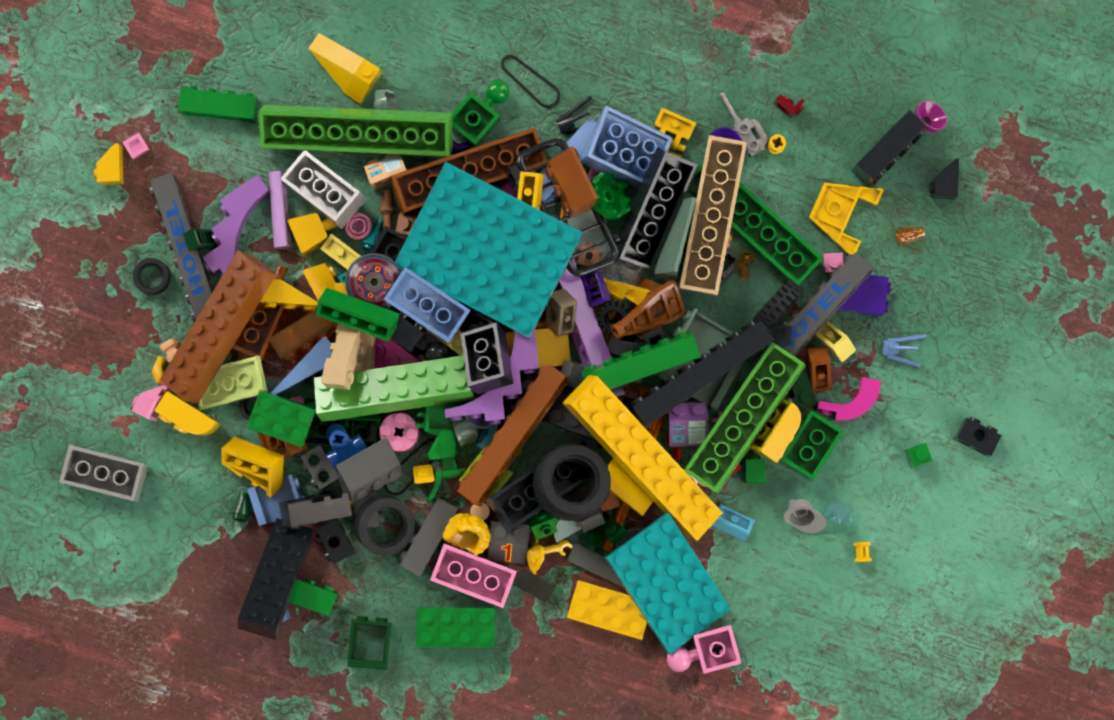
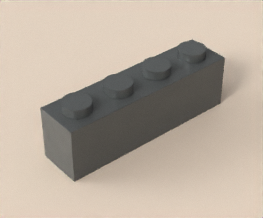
[399,498,459,577]

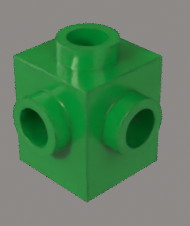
[528,509,558,540]

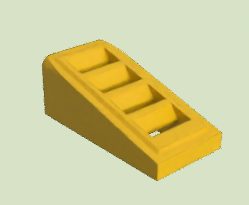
[413,464,434,484]

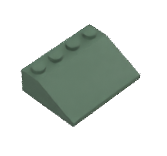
[652,197,696,282]

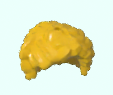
[443,513,491,556]

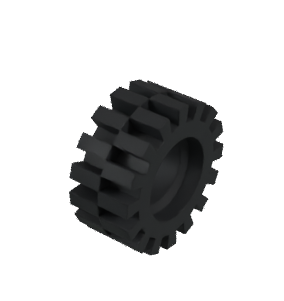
[597,298,631,335]

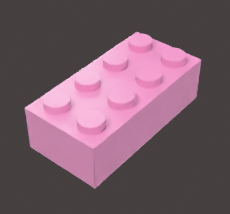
[430,544,517,608]

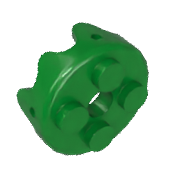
[590,172,631,220]

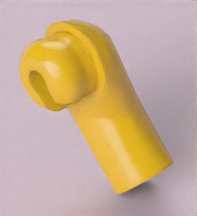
[152,356,167,385]

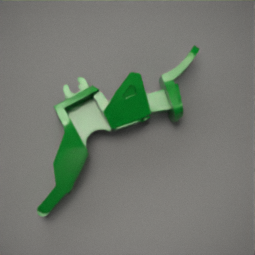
[416,392,475,503]

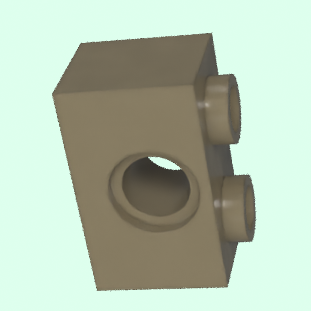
[545,288,577,337]

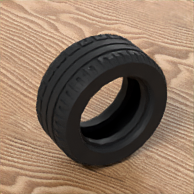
[533,443,611,521]

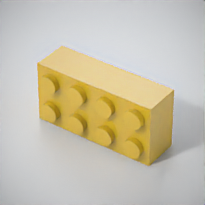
[567,580,647,640]

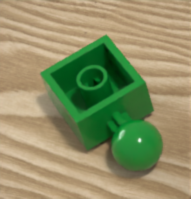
[452,80,510,148]

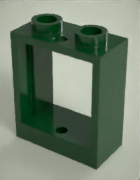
[347,616,392,670]

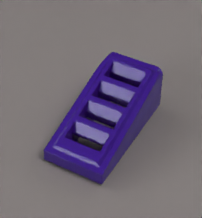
[581,263,612,307]

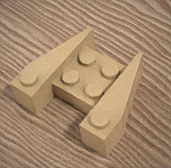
[321,324,376,390]

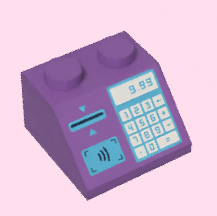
[667,402,708,448]

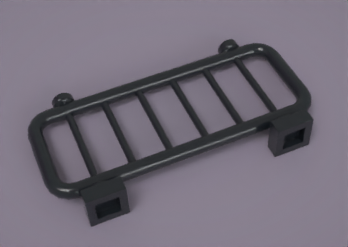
[506,138,620,277]

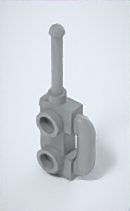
[719,92,768,157]

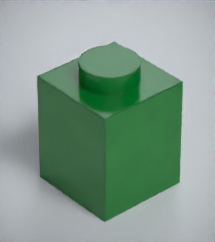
[904,443,932,468]
[744,456,766,483]

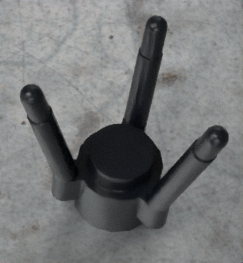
[556,96,592,135]

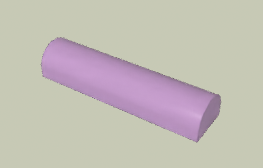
[268,171,291,249]

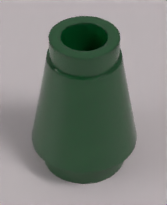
[231,492,250,522]

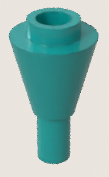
[360,217,383,252]

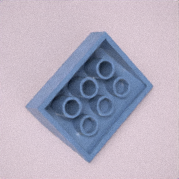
[580,106,672,190]

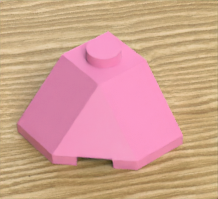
[132,385,171,422]

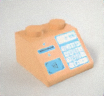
[364,154,407,191]

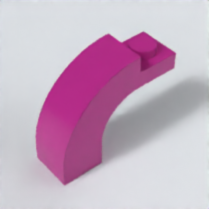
[816,377,881,421]

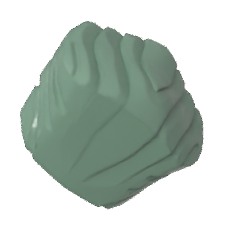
[373,88,400,111]
[451,416,478,447]

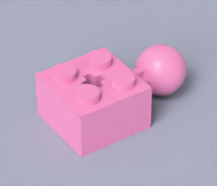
[667,625,741,674]

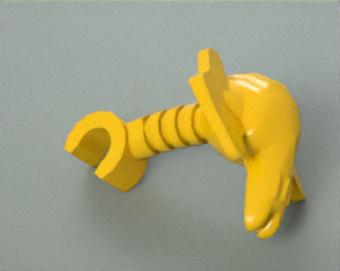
[527,540,573,575]

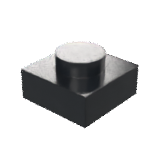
[770,324,792,346]

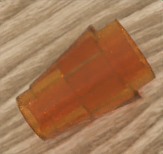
[895,226,925,246]

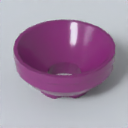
[914,101,947,133]

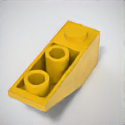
[260,279,318,311]

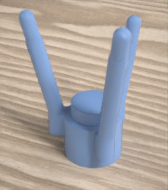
[882,334,927,367]

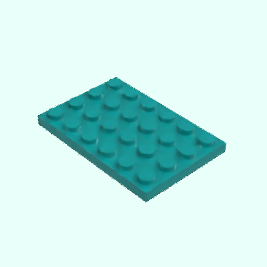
[605,513,731,654]

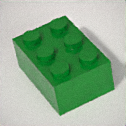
[246,389,316,447]
[779,410,844,481]

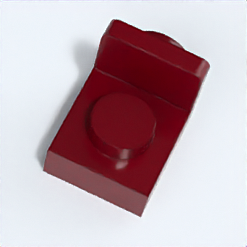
[774,94,805,118]

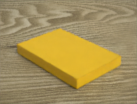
[607,458,654,516]

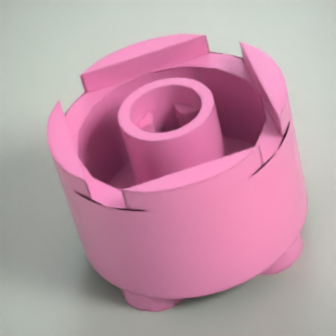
[379,413,420,452]

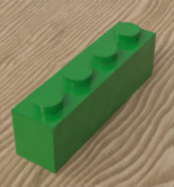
[178,86,259,123]
[315,288,400,342]
[290,579,339,616]

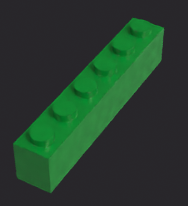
[582,331,701,390]

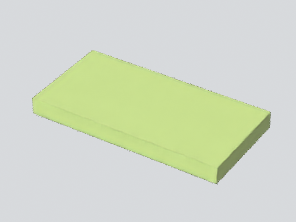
[198,356,268,410]

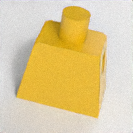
[287,213,336,256]

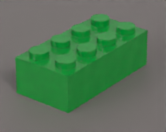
[416,607,495,647]

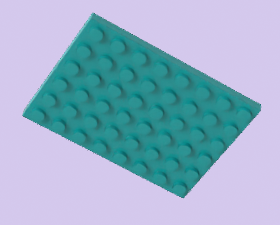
[395,162,583,338]

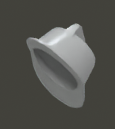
[783,499,826,534]

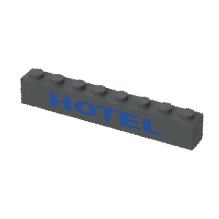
[149,173,213,322]
[751,252,874,369]

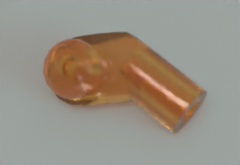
[737,253,755,281]

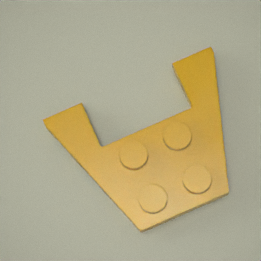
[808,183,884,255]
[590,278,651,344]

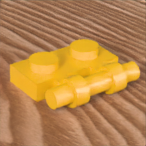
[654,108,696,153]

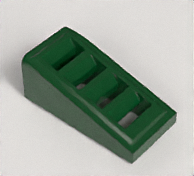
[183,229,218,252]

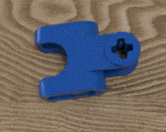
[325,423,368,474]

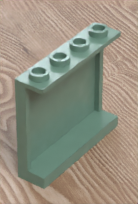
[654,308,745,410]

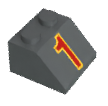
[488,521,530,564]

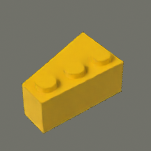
[221,437,284,498]

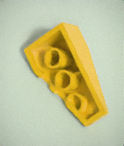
[308,33,382,105]

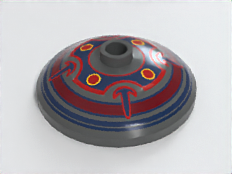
[345,253,401,309]

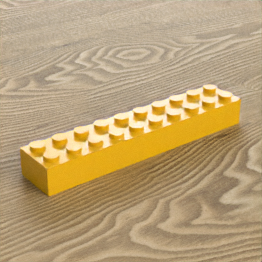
[563,375,722,541]

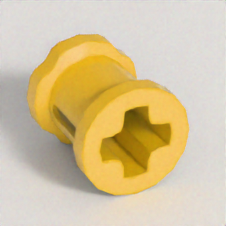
[767,134,786,155]
[853,542,872,562]

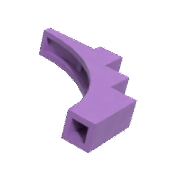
[203,175,270,277]
[445,329,539,425]

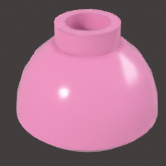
[345,213,372,240]

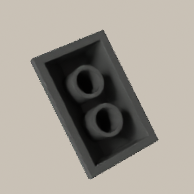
[336,438,402,503]

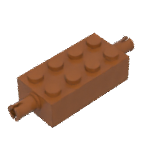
[232,264,289,362]

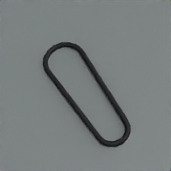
[501,55,560,107]
[384,438,435,496]

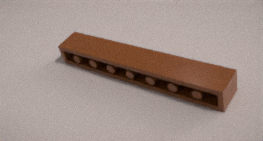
[457,363,571,507]

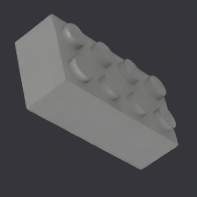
[280,150,366,229]
[59,445,148,502]

